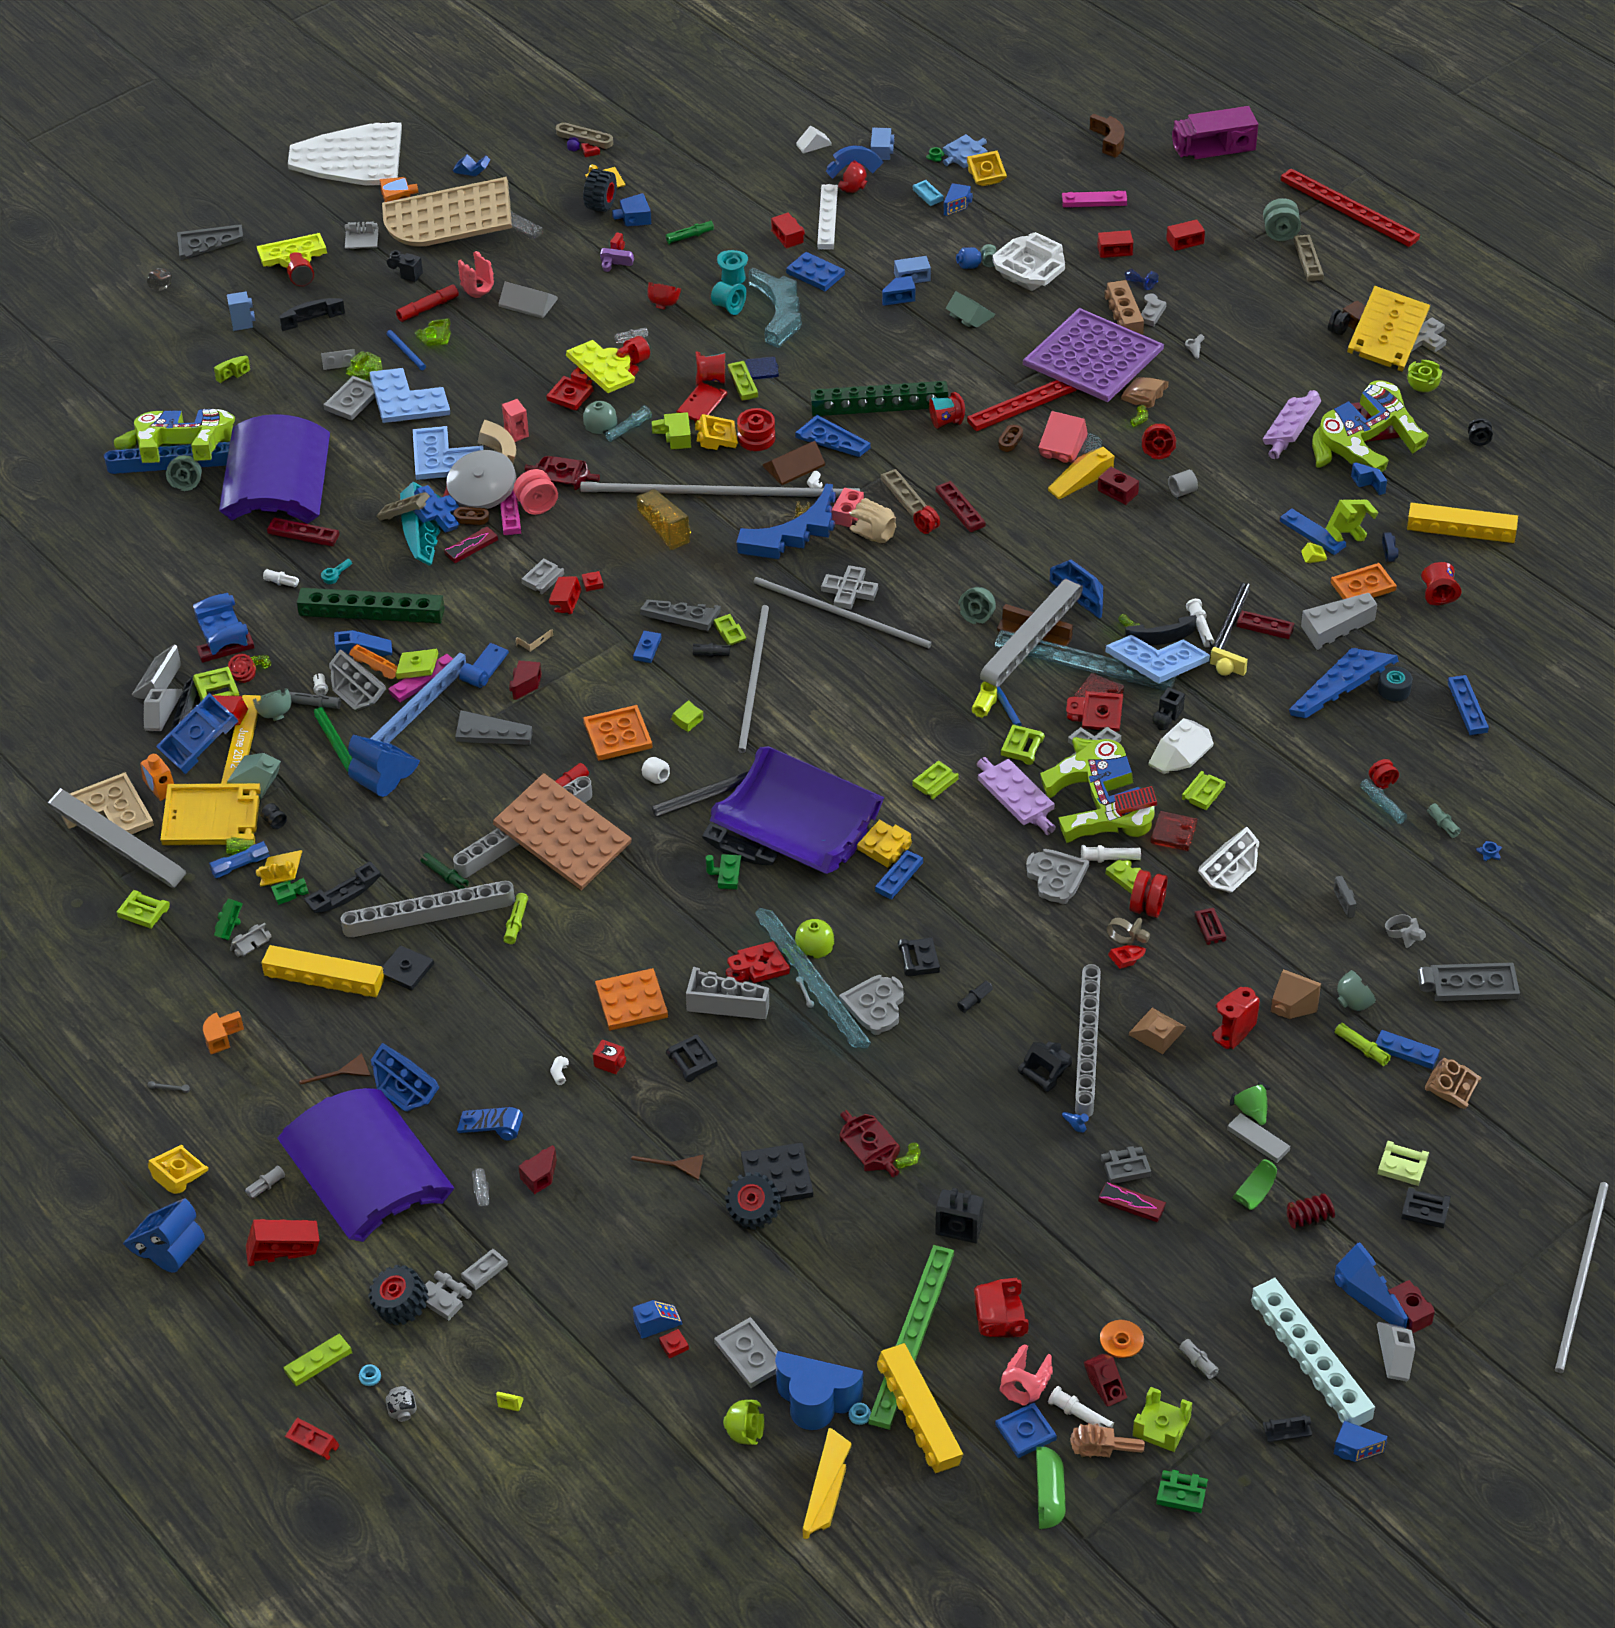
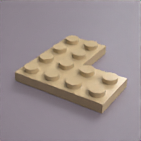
[61,772,154,834]

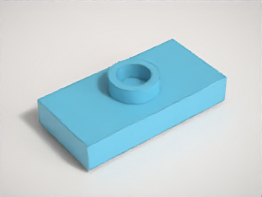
[913,180,944,206]

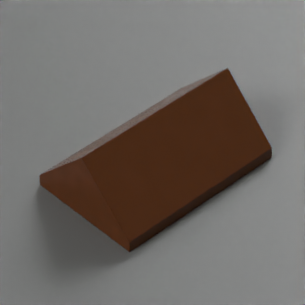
[763,441,825,485]

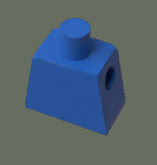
[612,193,652,226]

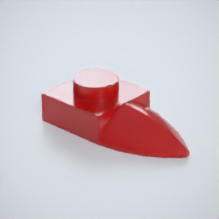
[1108,945,1146,969]

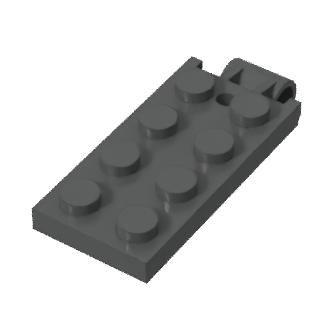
[1417,963,1520,1001]

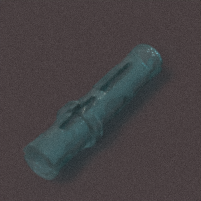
[1360,779,1407,824]

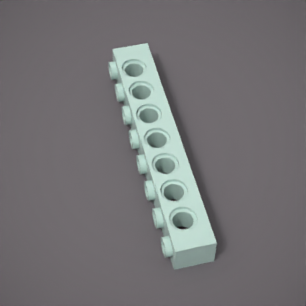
[1251,1278,1375,1426]

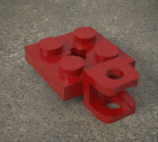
[546,367,593,410]
[1066,691,1123,731]
[726,941,790,983]

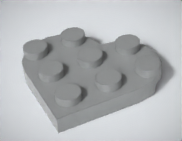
[1026,849,1089,904]
[839,975,904,1035]

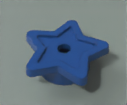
[1477,841,1502,861]

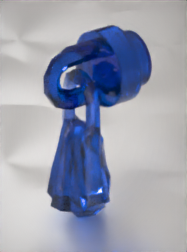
[1125,269,1159,290]

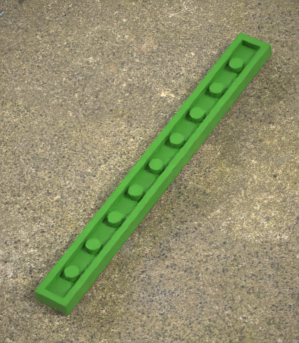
[869,1245,954,1430]

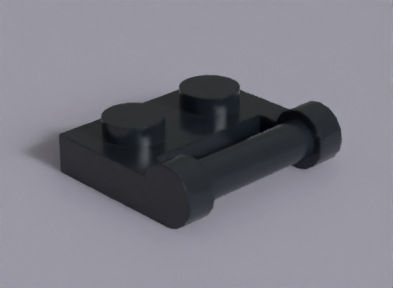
[897,937,940,976]
[666,1034,718,1082]
[1401,1187,1451,1229]

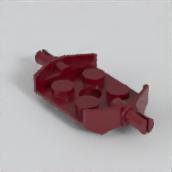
[525,456,600,490]
[839,1110,900,1177]

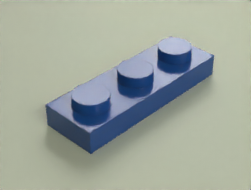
[875,850,923,900]
[1376,1030,1440,1069]

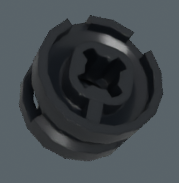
[1328,309,1350,335]
[1467,418,1493,446]

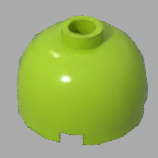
[1407,360,1443,393]
[795,919,834,958]
[723,1400,764,1445]

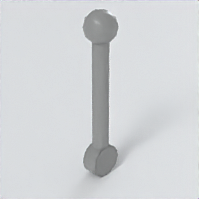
[796,976,814,1008]

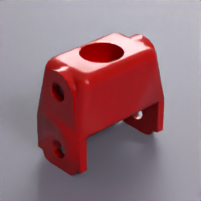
[1212,987,1260,1049]
[974,1278,1029,1338]

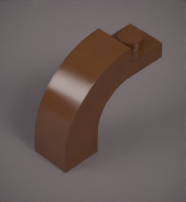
[1089,113,1125,158]

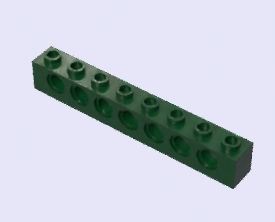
[810,381,948,417]
[297,588,445,623]

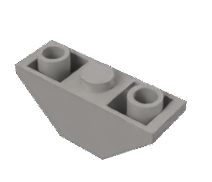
[144,689,183,731]
[1377,1322,1415,1381]

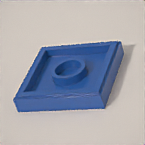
[995,1402,1057,1458]

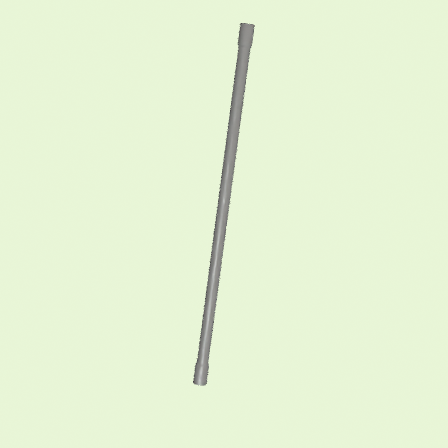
[581,482,860,498]

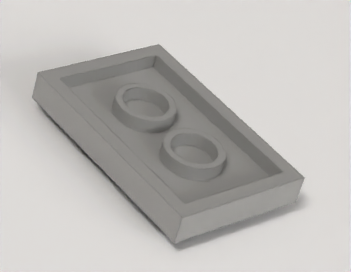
[323,376,375,420]
[714,1317,778,1388]

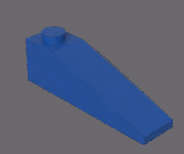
[1334,1242,1408,1328]

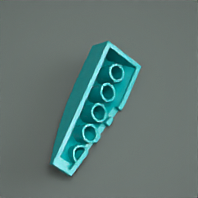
[400,482,441,566]

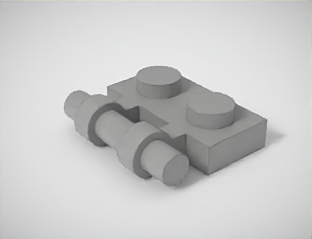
[425,1271,472,1321]

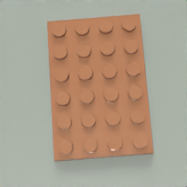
[493,773,632,890]

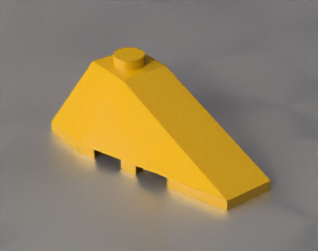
[1048,447,1114,499]

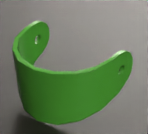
[1232,1159,1277,1210]

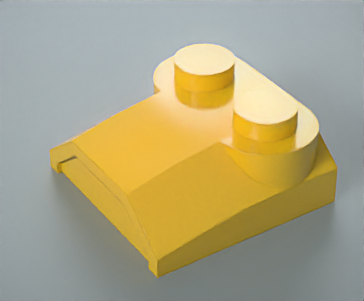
[967,151,1007,186]
[148,1145,208,1194]

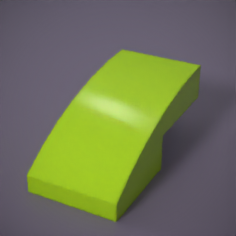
[713,614,746,645]

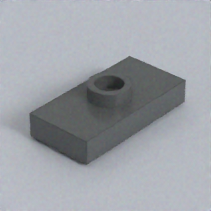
[1333,876,1356,918]

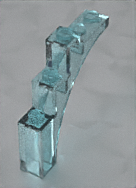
[749,268,802,348]

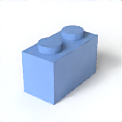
[871,128,894,160]
[894,256,931,283]
[227,291,255,331]

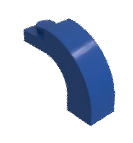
[826,146,884,179]

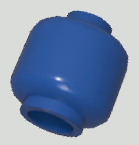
[956,247,982,269]

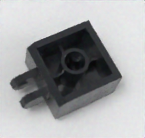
[935,1187,984,1244]

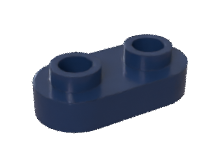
[1382,532,1398,563]

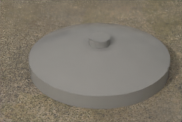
[446,450,516,509]

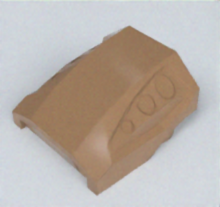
[1121,377,1168,408]
[1425,1058,1482,1109]

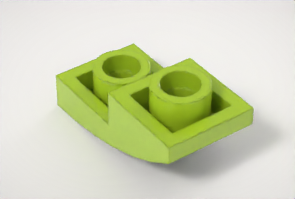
[214,355,250,383]

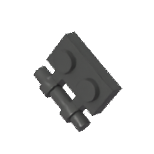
[1101,1146,1151,1184]

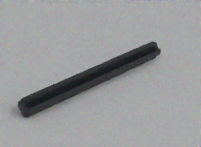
[1210,582,1250,656]
[652,771,749,816]

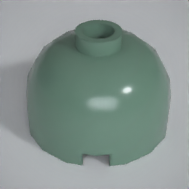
[583,401,617,434]
[166,455,202,491]
[958,587,996,624]
[253,688,292,721]
[1337,970,1376,1011]

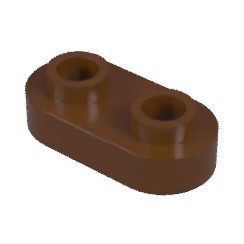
[998,425,1023,452]
[454,507,489,525]

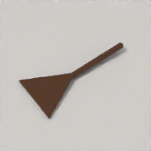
[299,1053,371,1084]
[631,1154,704,1181]

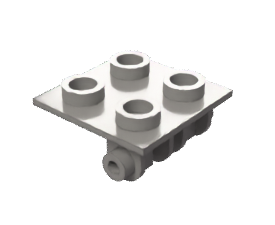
[345,221,379,249]

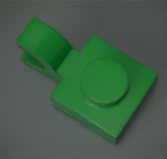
[271,878,309,905]

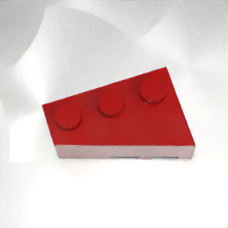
[246,1219,319,1266]

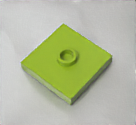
[396,649,439,679]

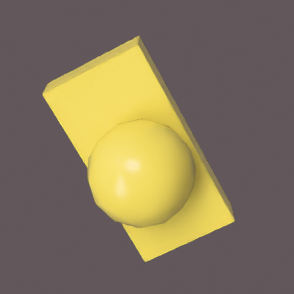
[1210,647,1248,676]

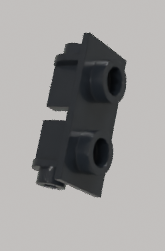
[1263,1414,1312,1442]

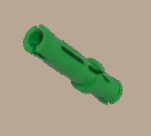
[665,220,714,244]

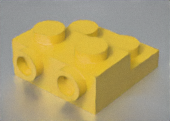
[695,414,738,450]
[857,819,912,868]

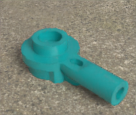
[321,559,352,584]

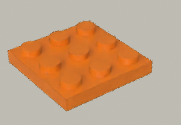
[583,705,653,761]
[595,968,668,1031]

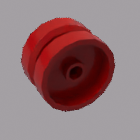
[737,408,775,451]
[1130,870,1168,918]

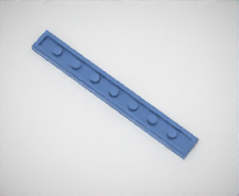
[370,653,466,743]

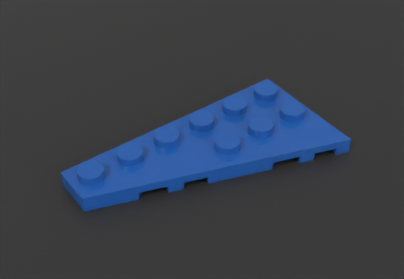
[1289,648,1399,718]

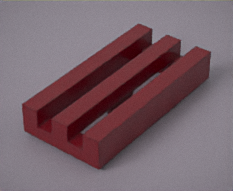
[1195,908,1226,945]

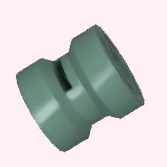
[980,244,997,267]

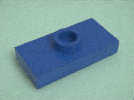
[633,631,661,663]

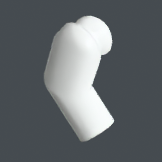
[807,471,822,488]
[550,1056,569,1085]

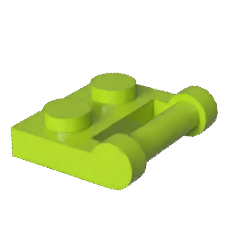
[193,667,239,701]
[1001,725,1045,765]
[117,890,170,929]

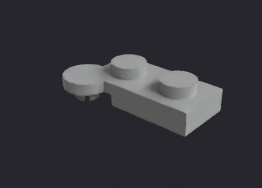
[1141,294,1166,326]

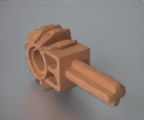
[1070,1423,1145,1458]

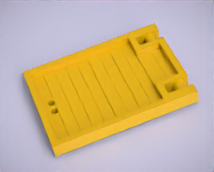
[1347,286,1430,372]
[160,783,261,845]

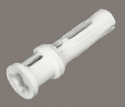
[1186,598,1215,648]
[1081,845,1141,863]
[1048,1386,1114,1428]

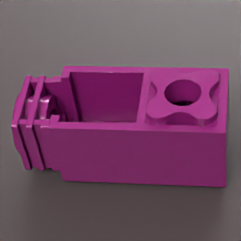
[1172,106,1258,159]

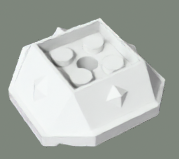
[993,232,1065,291]

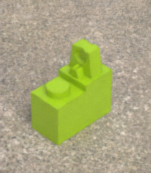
[652,412,691,449]

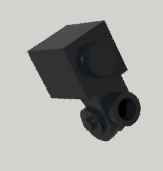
[387,250,423,282]
[1153,687,1185,730]

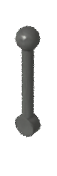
[147,1081,190,1093]

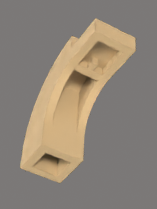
[478,420,516,464]

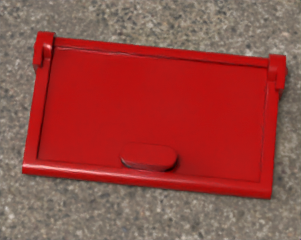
[676,382,727,423]

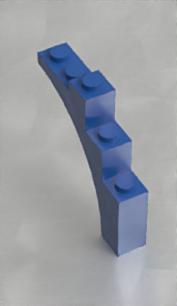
[736,484,836,559]

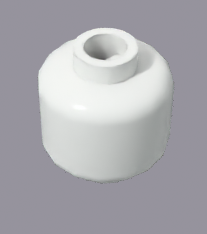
[642,757,670,784]

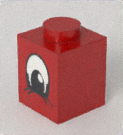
[593,1040,626,1074]

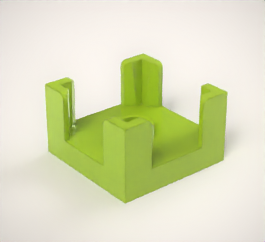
[1326,500,1378,542]
[1133,1387,1192,1452]

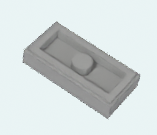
[461,1249,508,1290]

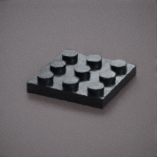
[741,1143,814,1202]

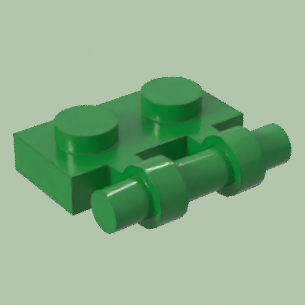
[1156,1470,1208,1513]

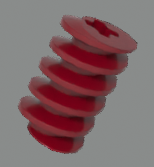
[1287,1193,1335,1229]

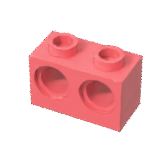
[502,399,529,442]
[832,488,864,527]

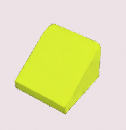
[1301,542,1327,563]
[496,1392,523,1411]

